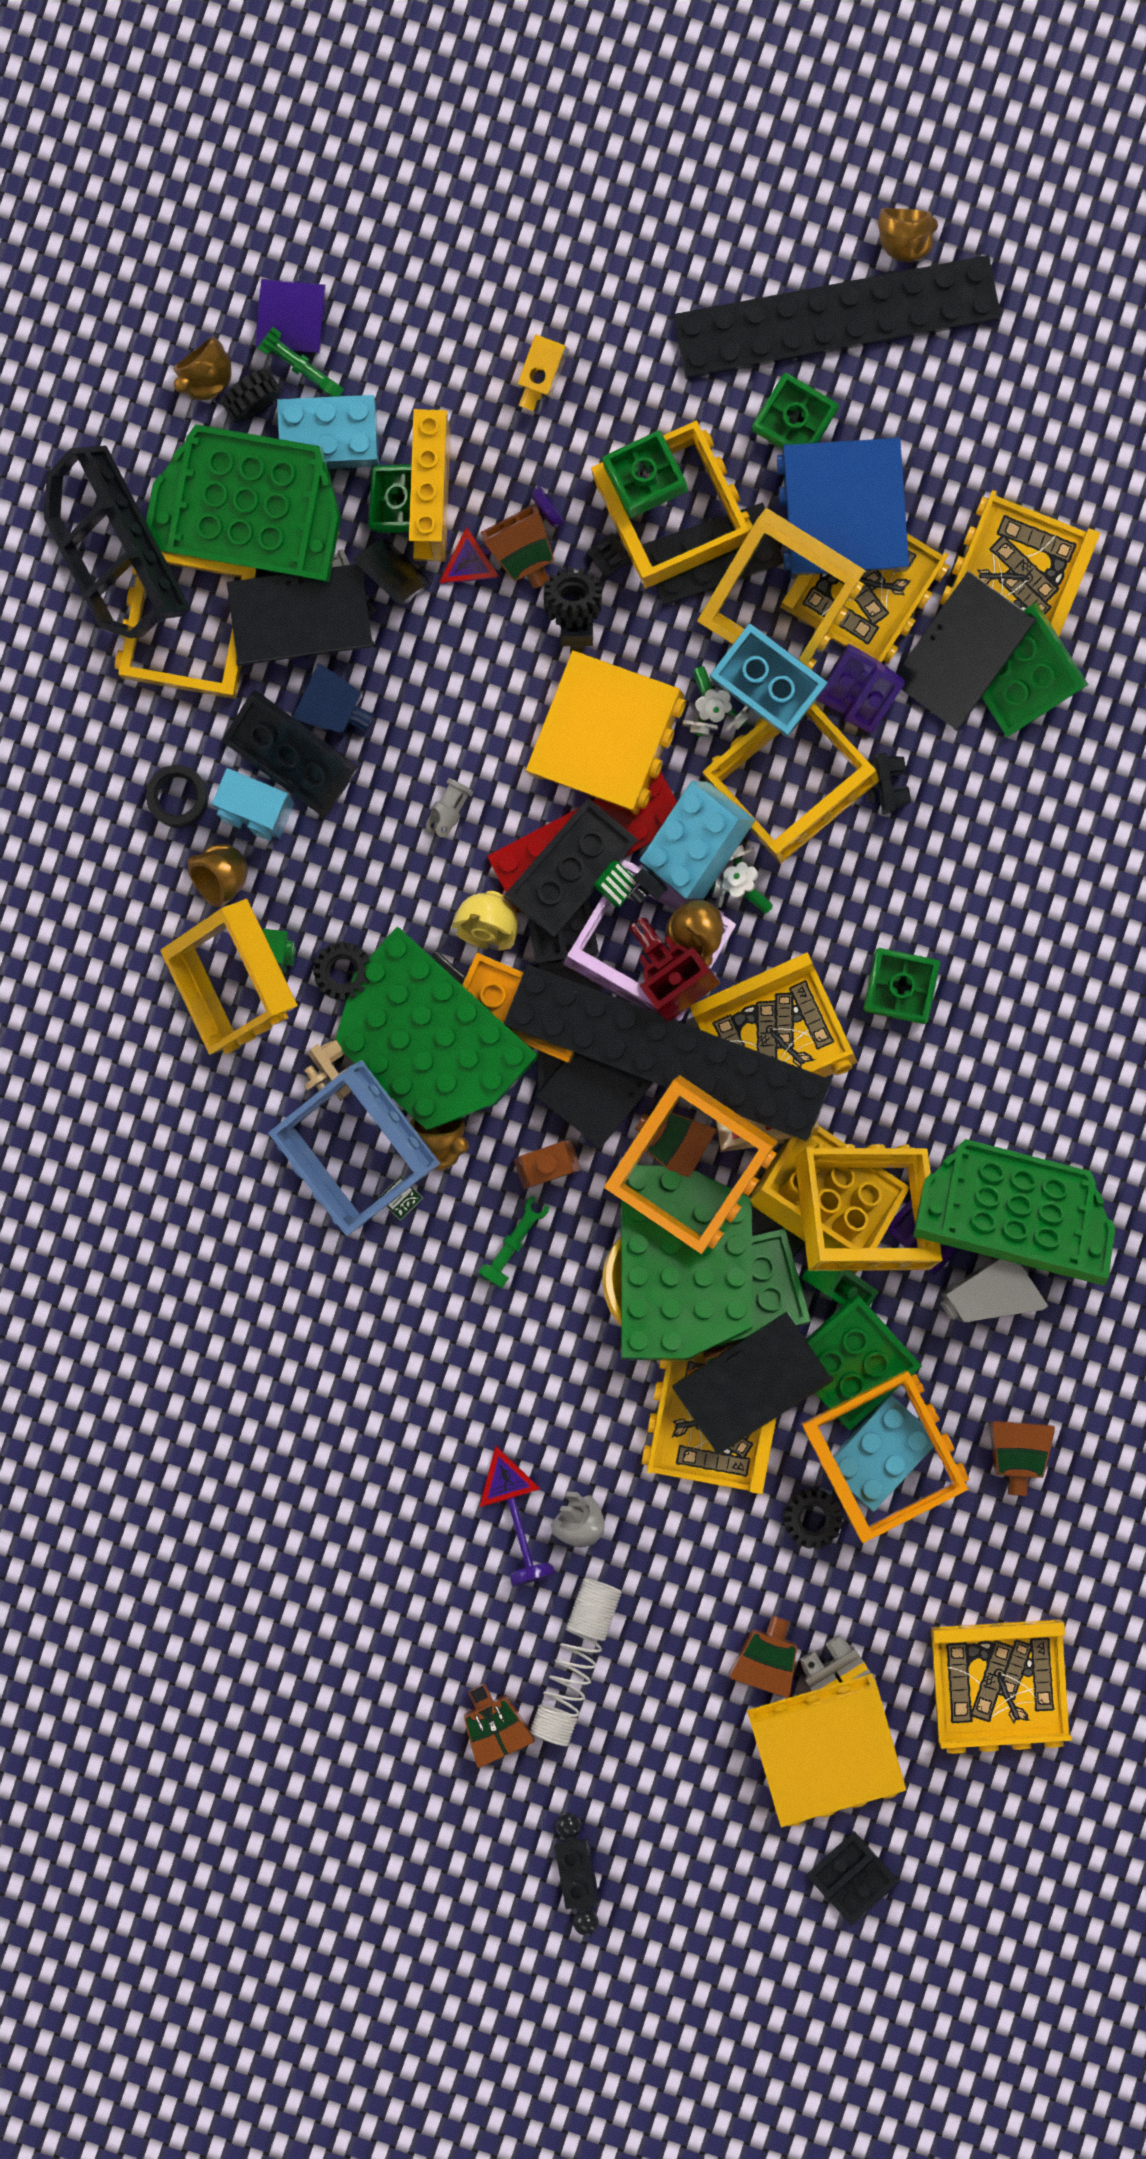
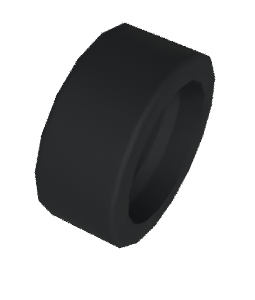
[145,765,209,828]

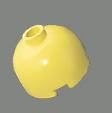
[452,891,519,951]

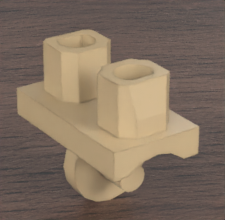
[304,1040,352,1101]

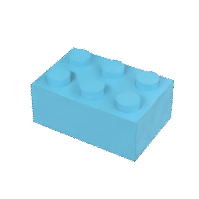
[277,395,379,469]
[710,623,828,738]
[212,768,295,841]
[640,781,755,899]
[833,1394,934,1512]

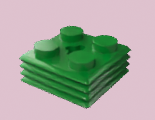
[752,373,839,449]
[602,431,688,518]
[368,464,412,533]
[863,948,940,1024]

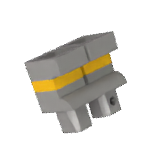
[800,1635,877,1691]

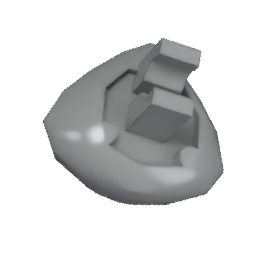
[551,1491,605,1548]

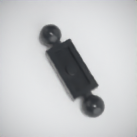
[554,1812,600,1936]

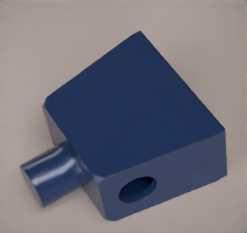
[293,663,375,737]

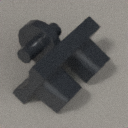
[866,753,911,815]

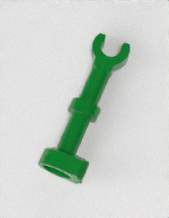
[257,327,344,397]
[477,1196,549,1289]

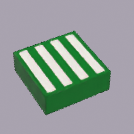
[593,861,638,907]

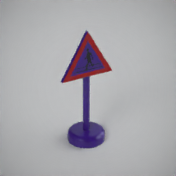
[439,486,565,584]
[480,1445,555,1587]

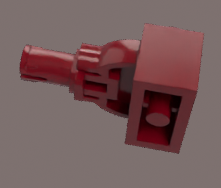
[629,918,721,1022]

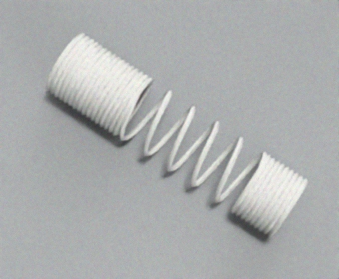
[530,1578,622,1746]

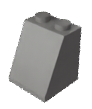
[940,1258,1048,1322]

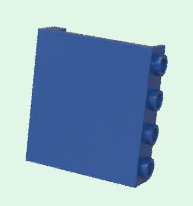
[777,438,909,579]

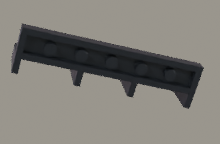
[44,445,191,638]

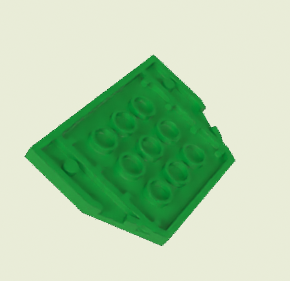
[146,424,341,582]
[335,926,540,1131]
[913,1139,1116,1286]
[621,1165,753,1361]

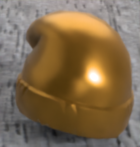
[878,208,938,262]
[173,336,232,401]
[188,844,248,907]
[665,900,723,966]
[410,1118,469,1170]

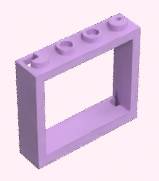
[563,860,736,1022]

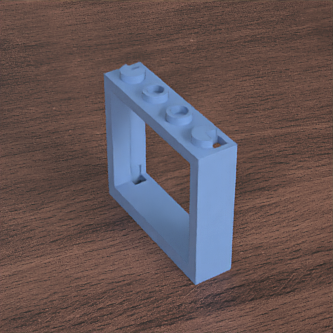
[268,1060,440,1236]

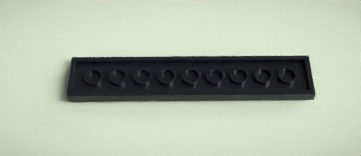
[673,255,1001,379]
[504,964,832,1142]

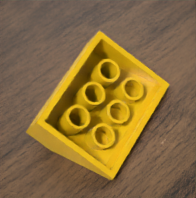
[750,1125,910,1274]

